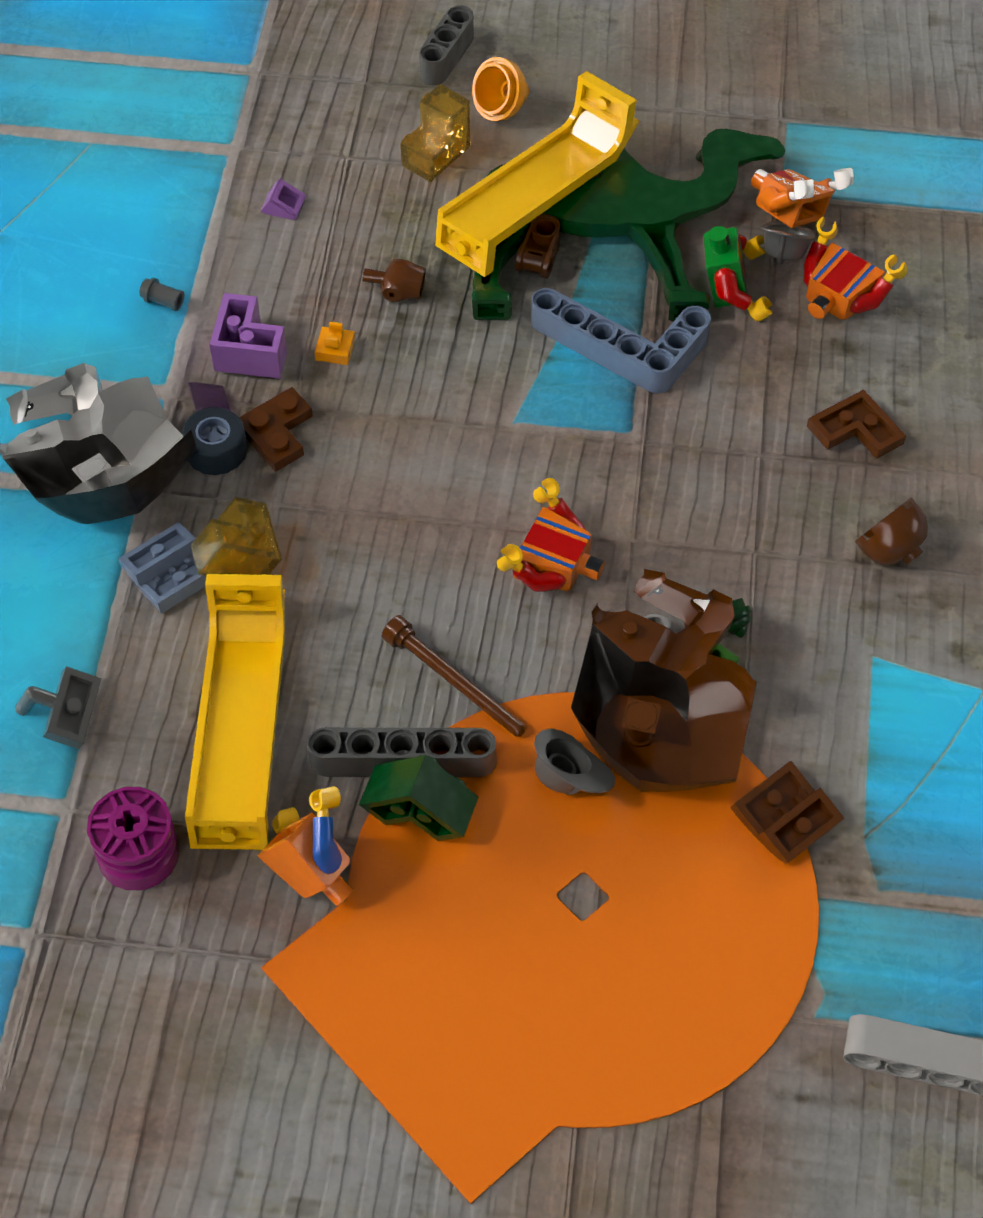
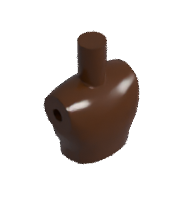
[362,259,426,302]

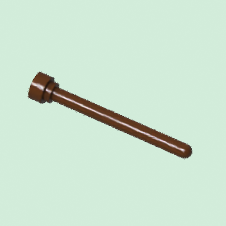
[381,615,526,737]

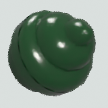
[728,598,752,638]

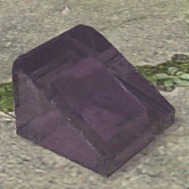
[188,382,231,413]

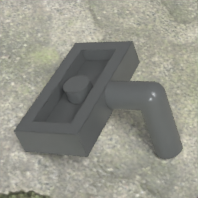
[15,666,102,749]

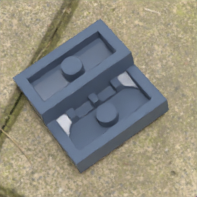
[118,522,221,614]

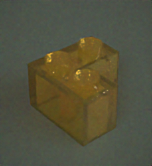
[400,84,470,183]
[191,497,283,576]

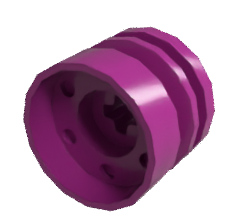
[87,787,179,890]

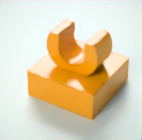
[315,321,355,365]

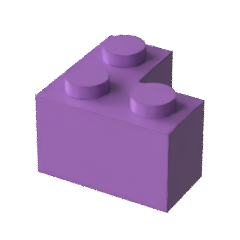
[210,293,287,379]

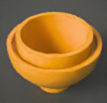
[472,57,529,121]

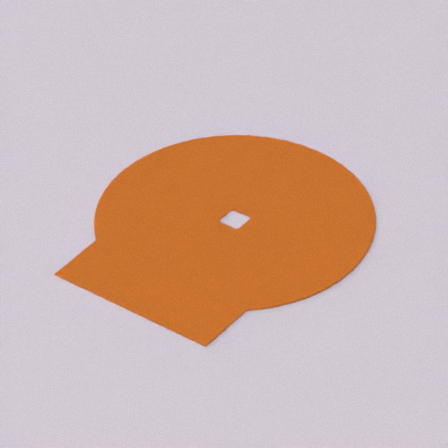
[261,692,819,1204]

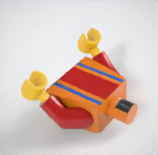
[804,217,908,320]
[497,478,605,592]

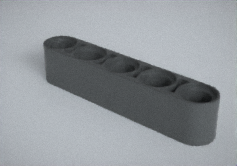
[307,727,497,777]

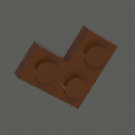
[239,387,313,472]
[807,389,906,459]

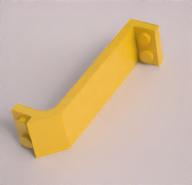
[435,71,640,277]
[185,574,285,850]

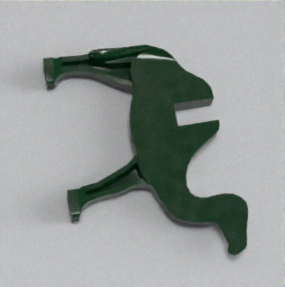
[472,129,785,322]

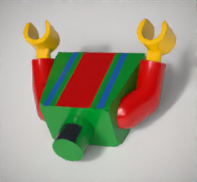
[704,226,772,321]

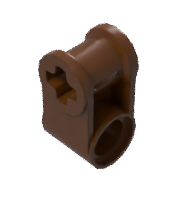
[515,214,560,279]

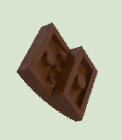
[730,761,844,865]

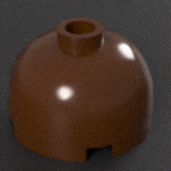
[855,497,928,565]

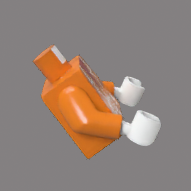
[751,168,854,228]

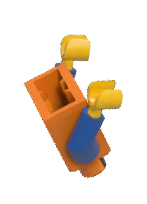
[257,786,353,906]

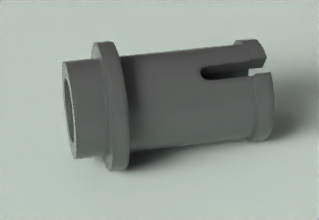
[139,277,184,311]

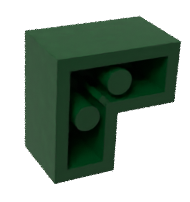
[359,755,479,841]

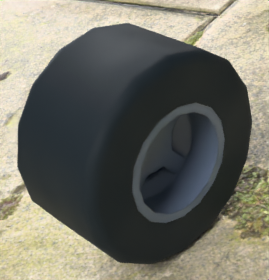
[182,407,248,475]

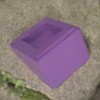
[261,178,307,220]

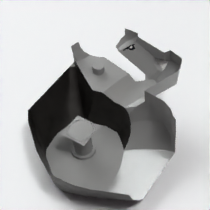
[0,363,196,524]

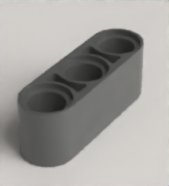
[419,5,474,86]

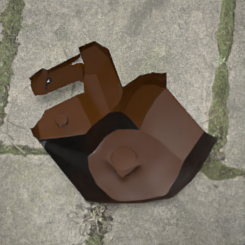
[571,569,757,792]

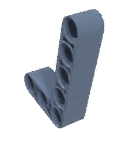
[531,288,711,393]

